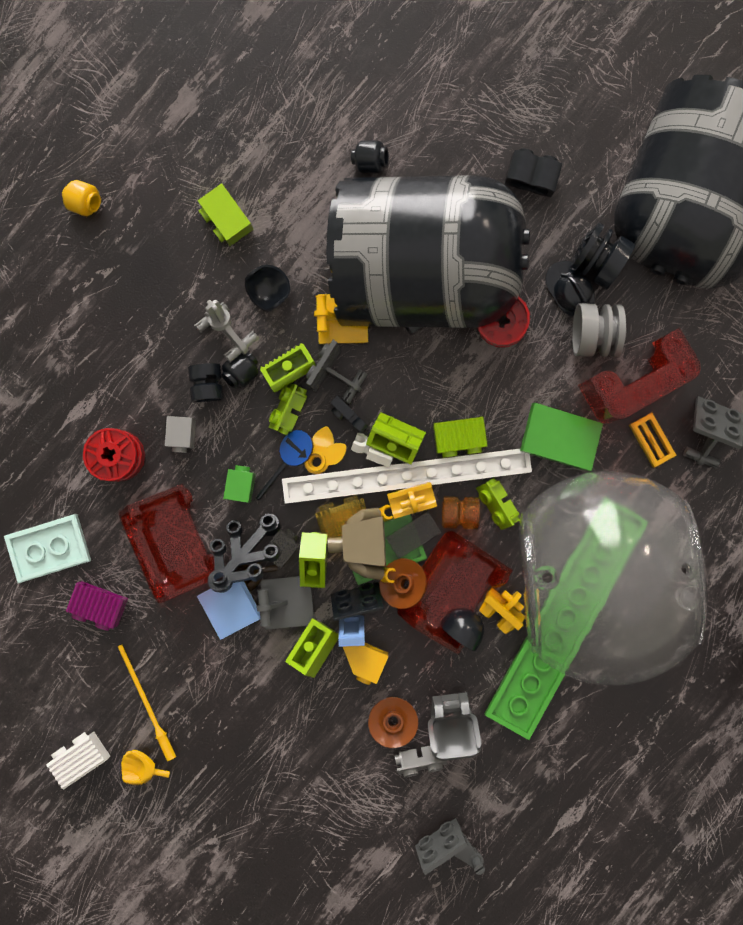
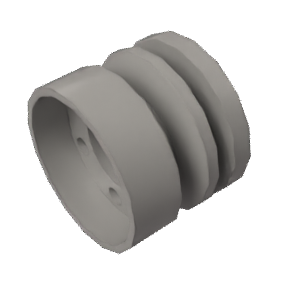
[572,303,626,358]

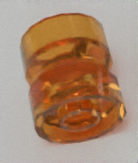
[442,496,480,529]

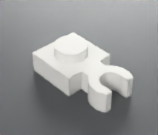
[351,433,393,467]

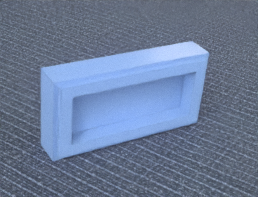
[338,615,365,647]

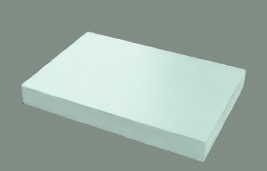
[4,514,91,583]

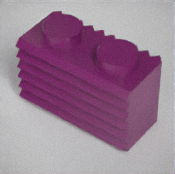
[66,581,128,631]

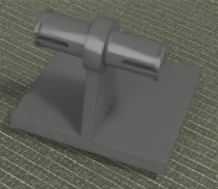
[306,340,368,404]
[683,396,743,469]
[257,576,314,630]
[415,818,485,875]

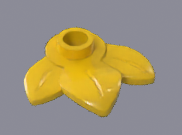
[304,426,347,474]

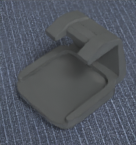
[428,692,482,761]

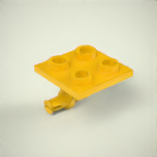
[314,294,368,344]

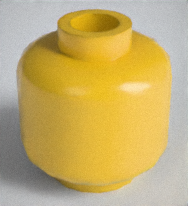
[62,180,101,216]

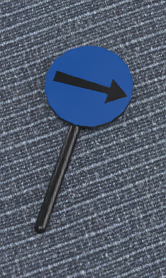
[256,430,314,500]

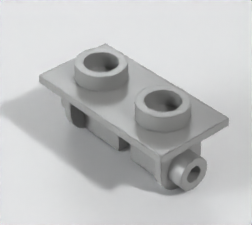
[394,746,447,777]

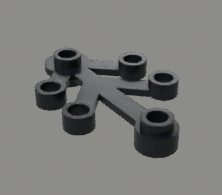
[208,514,281,593]

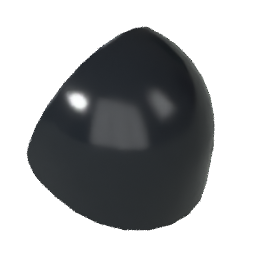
[245,265,290,312]
[441,608,484,651]

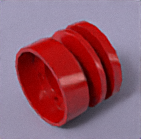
[477,297,530,348]
[83,428,145,482]

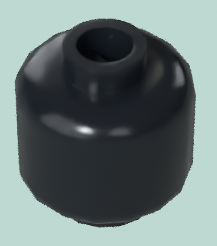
[351,140,389,174]
[221,352,259,388]

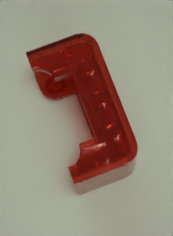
[578,328,701,423]

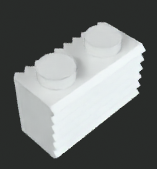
[47,732,110,790]

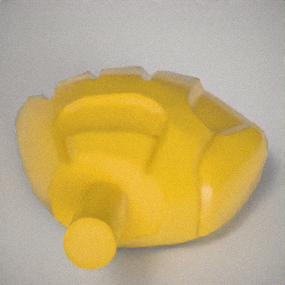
[121,750,170,785]

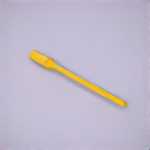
[118,645,176,761]

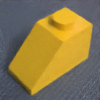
[343,643,389,685]

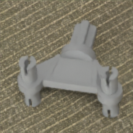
[194,300,259,363]

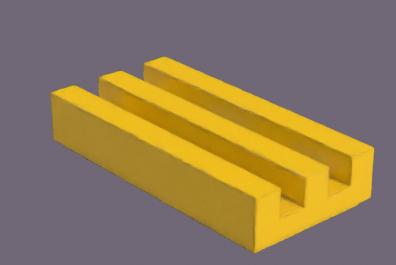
[629,413,677,468]

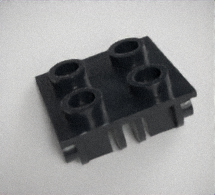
[331,583,384,621]

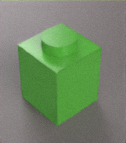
[223,465,256,503]

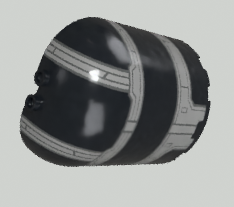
[614,75,743,289]
[326,175,530,328]

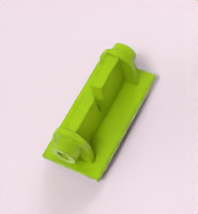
[269,383,307,435]
[476,477,520,530]

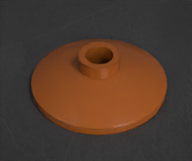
[380,558,427,609]
[368,697,418,748]

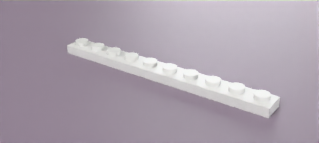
[282,449,532,503]

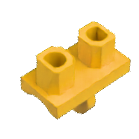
[387,482,437,519]
[479,587,525,634]

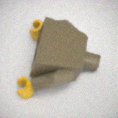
[328,505,396,583]

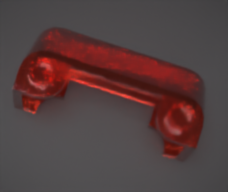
[119,483,215,603]
[397,531,513,655]

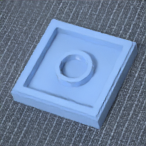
[197,581,260,640]

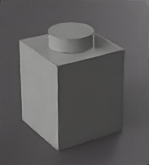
[165,416,196,453]

